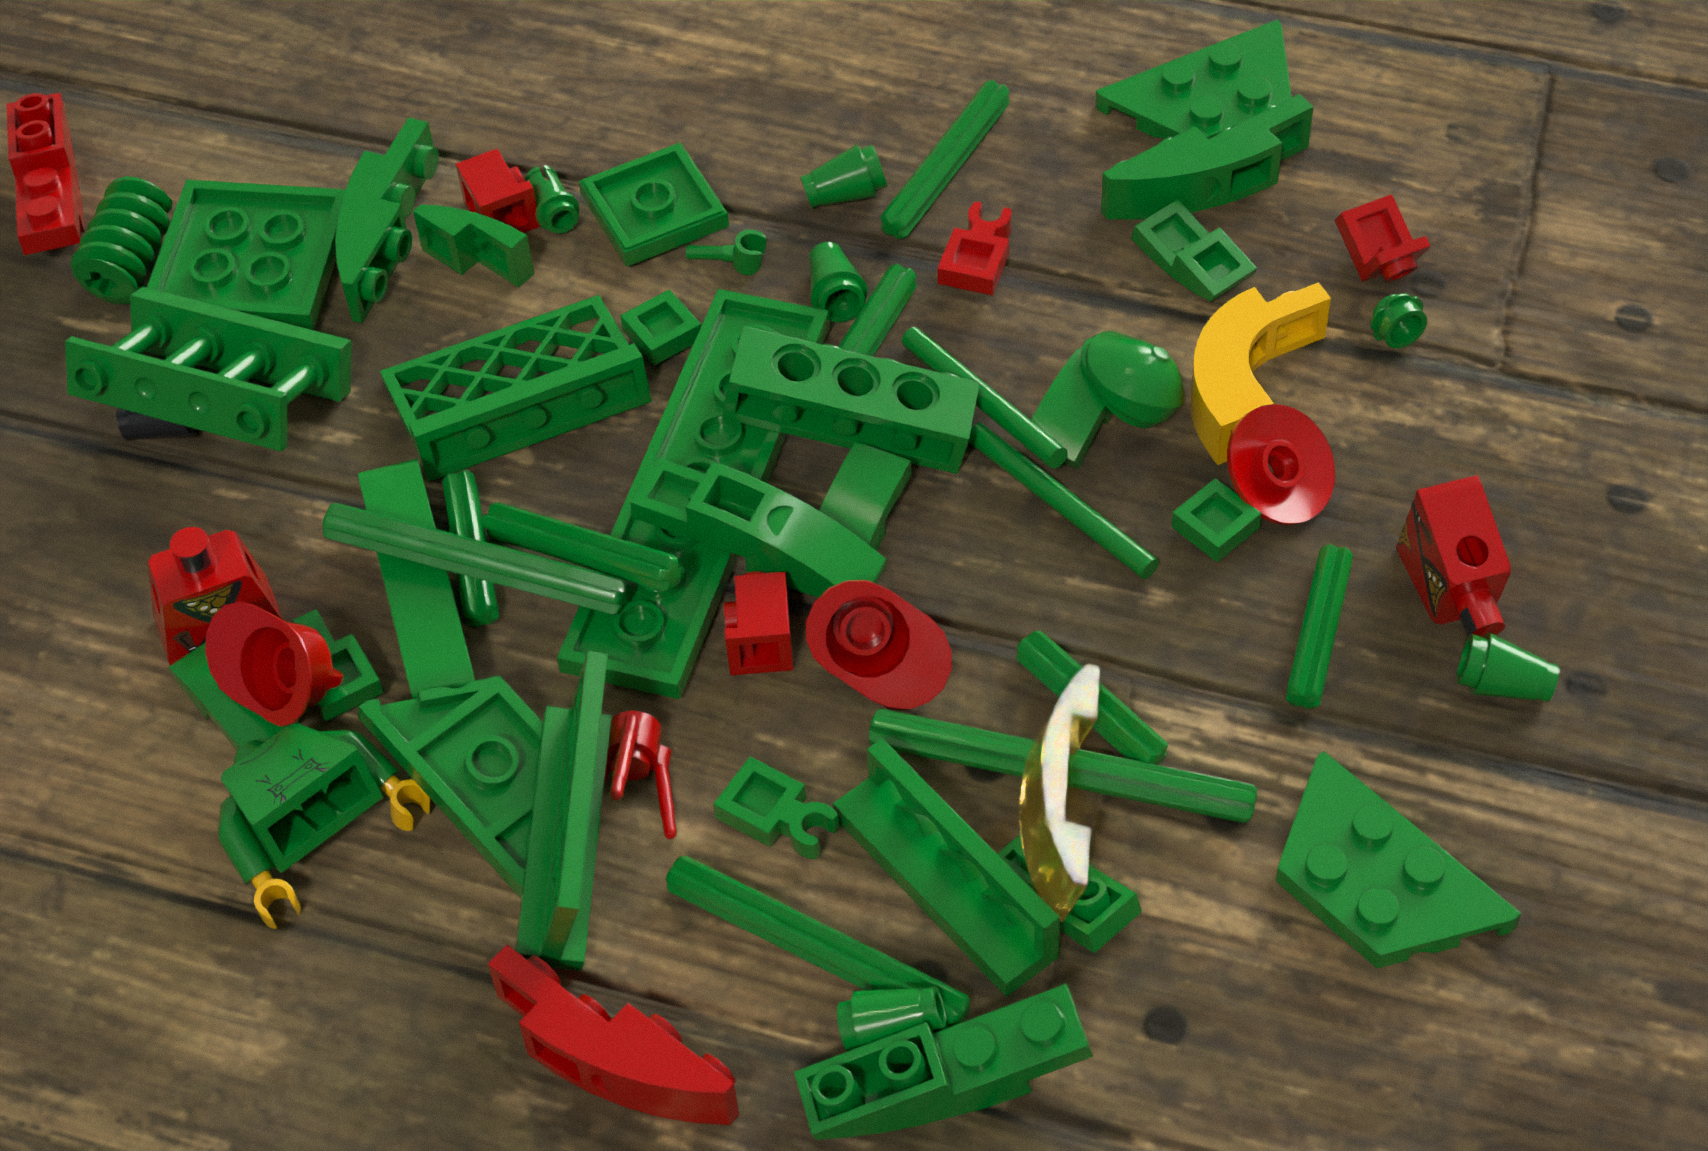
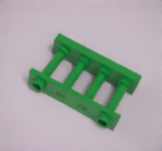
[65,286,351,452]

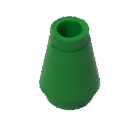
[800,144,888,208]
[809,242,868,322]
[1456,632,1560,702]
[837,986,946,1052]

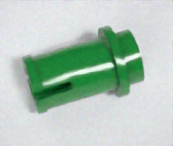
[524,165,580,234]

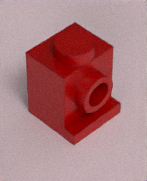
[456,149,540,233]
[724,572,793,676]

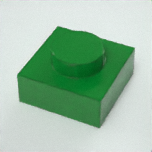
[620,289,701,366]
[1171,478,1261,562]

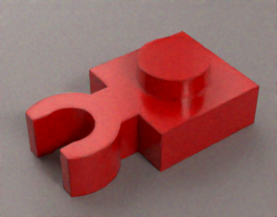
[937,202,1012,296]

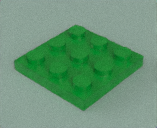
[147,179,345,330]

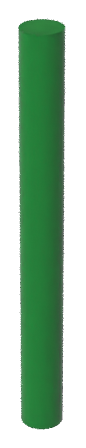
[901,327,1068,469]
[968,422,1159,579]

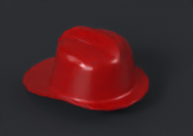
[806,580,952,709]
[205,601,344,727]

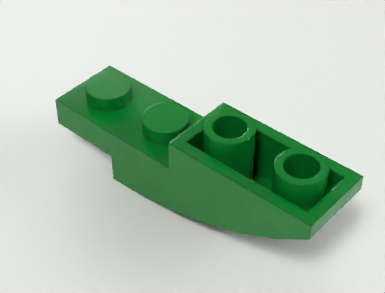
[1101,94,1314,220]
[335,117,439,324]
[630,457,886,598]
[794,984,1094,1140]

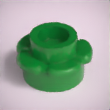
[1370,293,1427,349]

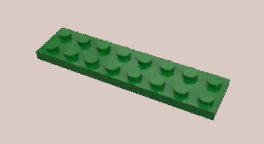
[557,289,830,700]

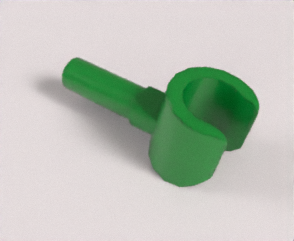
[686,229,767,275]

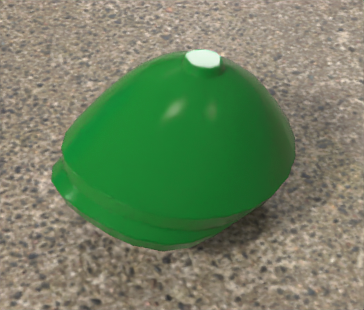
[1081,331,1184,428]

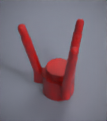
[604,711,677,839]

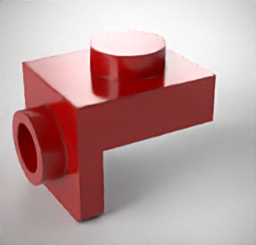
[1334,194,1431,282]

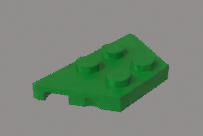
[1095,19,1292,139]
[358,676,542,899]
[1275,751,1521,969]

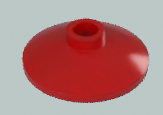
[1227,404,1335,525]

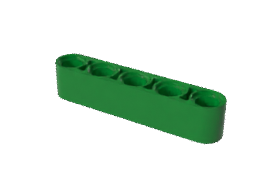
[358,458,475,699]

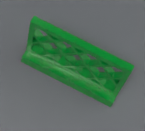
[380,295,652,482]
[514,651,612,972]

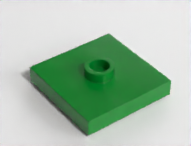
[579,142,729,267]

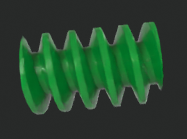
[70,176,172,305]

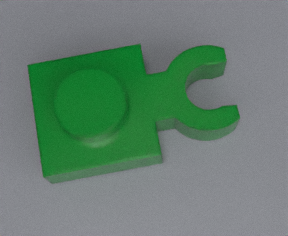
[713,756,839,859]

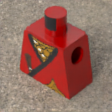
[1396,475,1511,637]
[147,527,283,666]

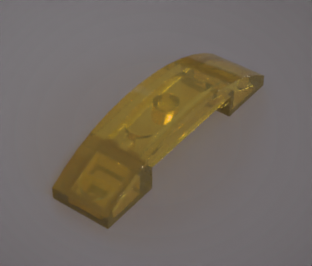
[1019,664,1100,921]

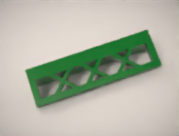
[832,738,1060,997]

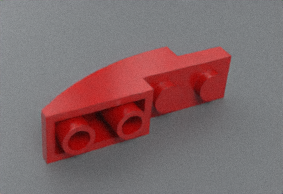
[6,92,85,255]
[487,945,739,1125]

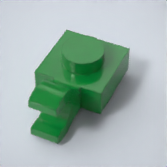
[293,609,383,721]

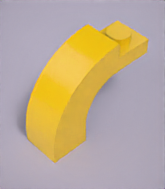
[1190,282,1331,465]

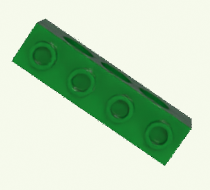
[722,326,980,474]

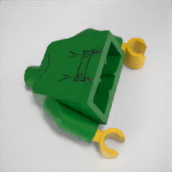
[218,723,430,929]

